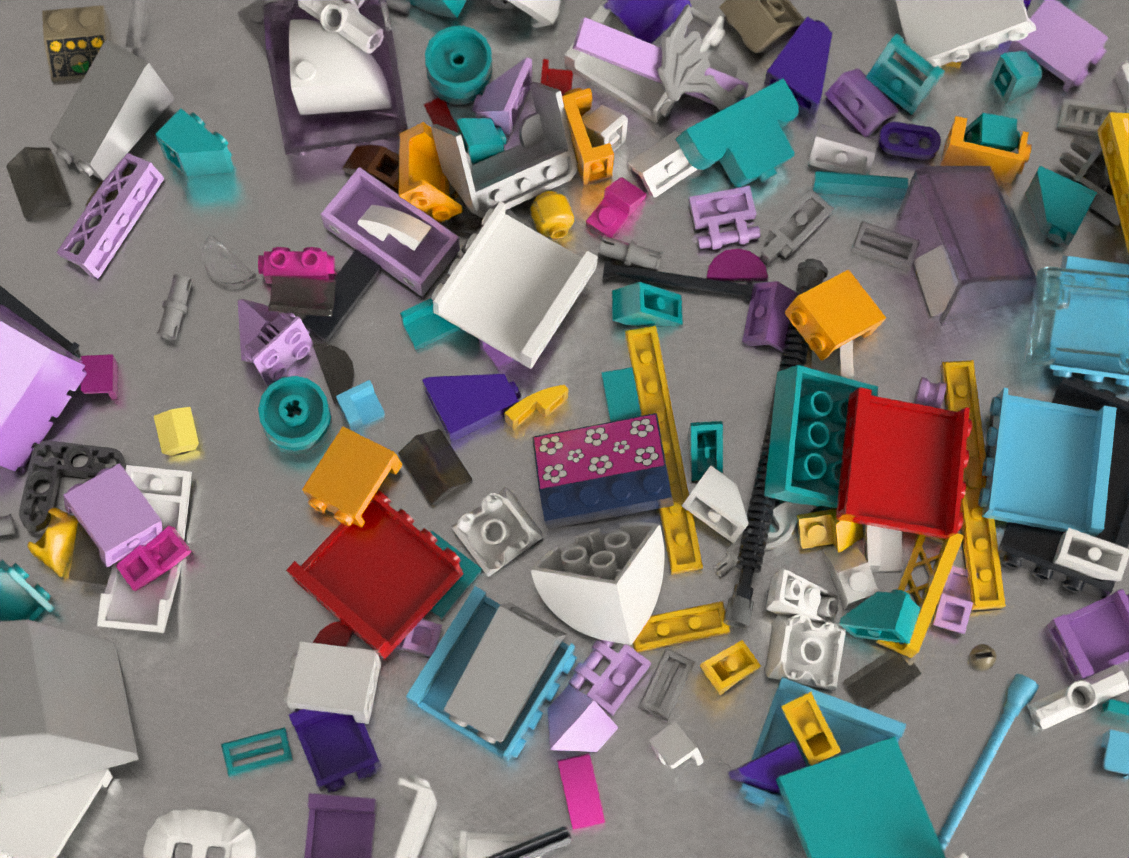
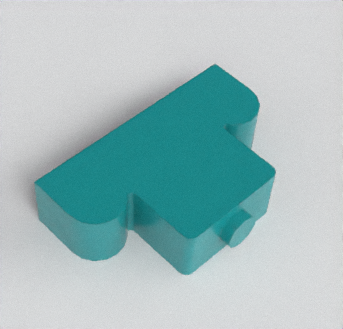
[675,78,799,188]

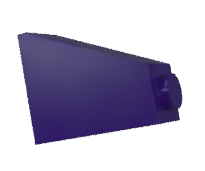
[764,16,833,116]
[422,374,522,443]

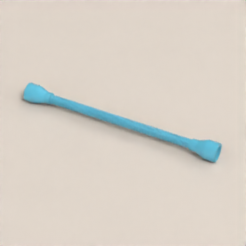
[938,674,1039,852]

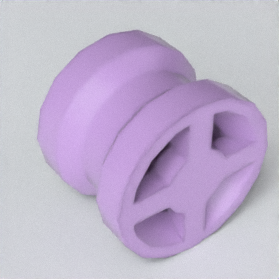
[914,377,946,408]

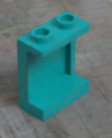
[0,560,55,622]

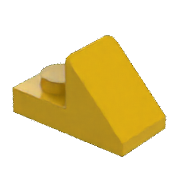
[797,509,863,552]
[699,640,761,696]
[781,692,841,766]

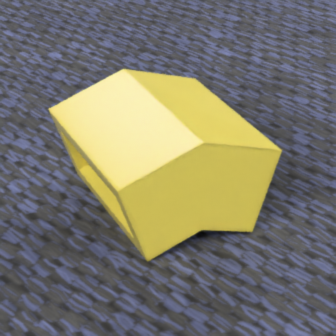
[154,407,199,456]

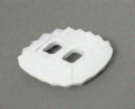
[143,809,256,858]

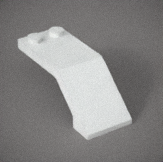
[97,465,192,633]

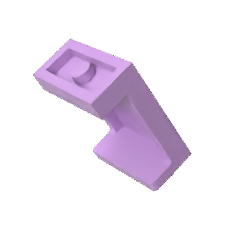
[1008,0,1108,92]
[63,463,162,567]

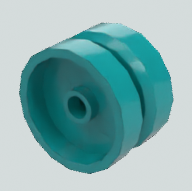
[425,26,493,105]
[258,376,332,455]

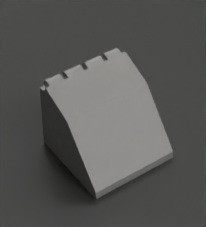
[0,620,138,797]

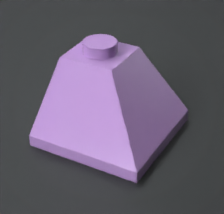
[472,57,532,137]

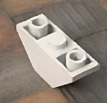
[766,569,838,624]

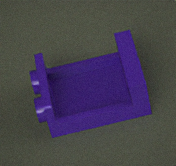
[288,709,382,794]

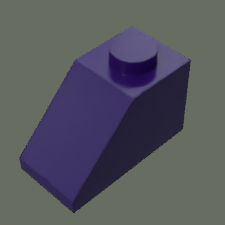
[728,741,807,794]

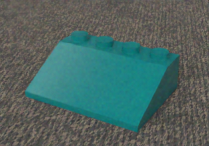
[764,365,878,508]

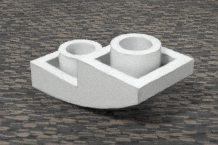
[357,205,431,251]

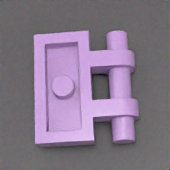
[689,186,760,250]
[568,640,652,716]

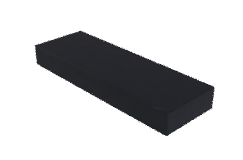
[302,250,382,343]

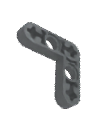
[19,441,126,532]

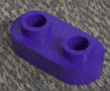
[878,122,941,160]

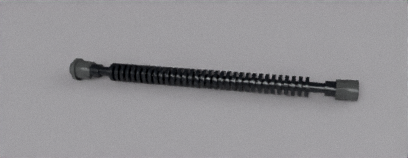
[723,259,828,629]

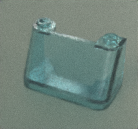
[1024,267,1129,374]

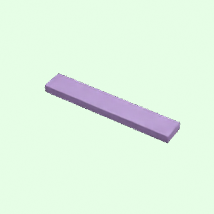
[573,17,749,105]

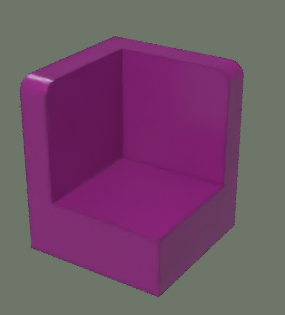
[81,354,118,399]

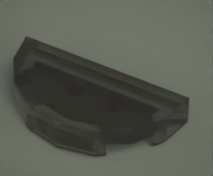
[312,343,355,404]

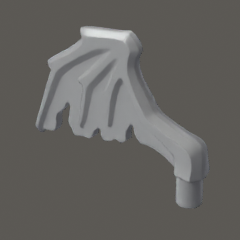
[657,4,747,111]

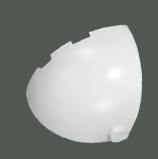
[289,19,392,115]
[530,522,664,645]

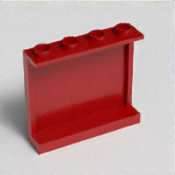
[836,387,972,539]
[286,490,464,660]

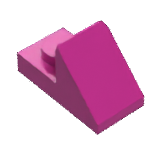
[586,177,647,239]

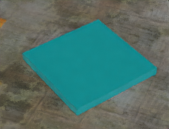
[776,736,946,858]

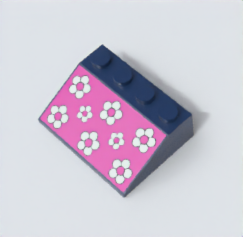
[532,413,674,529]

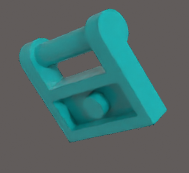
[865,34,945,115]

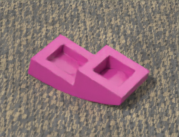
[116,526,192,591]
[557,753,605,830]

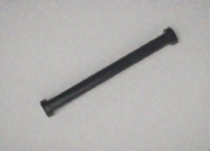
[603,260,753,301]

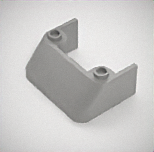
[431,81,577,218]

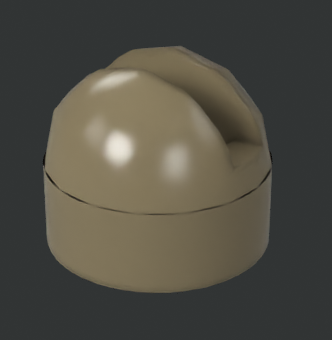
[969,644,996,671]

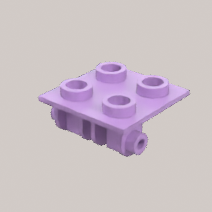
[242,310,314,386]

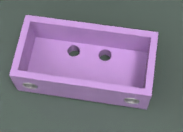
[321,167,460,297]

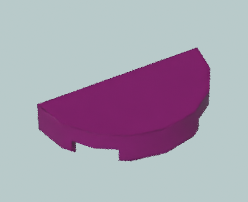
[706,248,768,281]

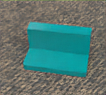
[400,298,461,351]

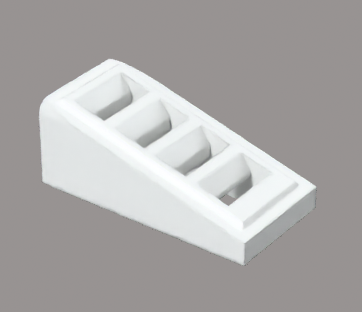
[1058,99,1126,139]

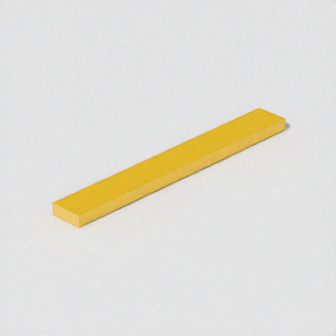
[625,326,703,575]
[940,360,1006,610]

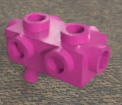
[258,247,335,304]

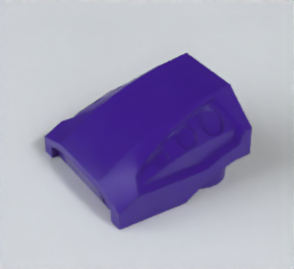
[602,0,692,44]

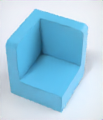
[336,380,385,431]
[1101,729,1129,779]

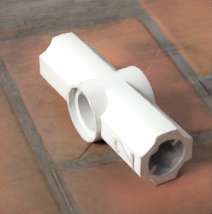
[298,0,384,53]
[1028,664,1129,731]

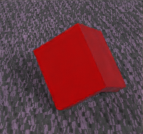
[540,59,573,96]

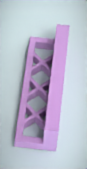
[56,153,164,279]

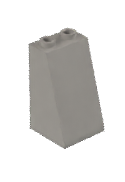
[49,39,174,181]
[444,602,566,744]

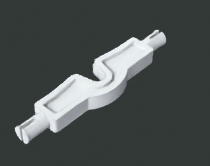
[713,501,818,577]

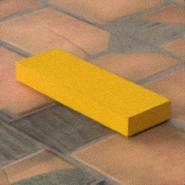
[632,601,730,653]

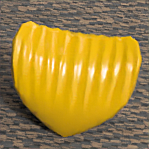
[27,508,87,577]

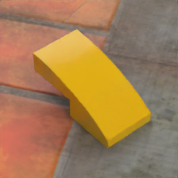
[504,385,569,430]

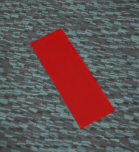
[423,97,457,132]

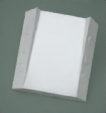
[452,487,543,577]
[764,614,846,691]

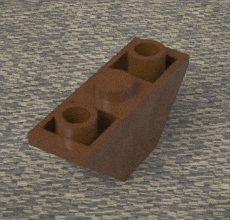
[342,143,399,195]

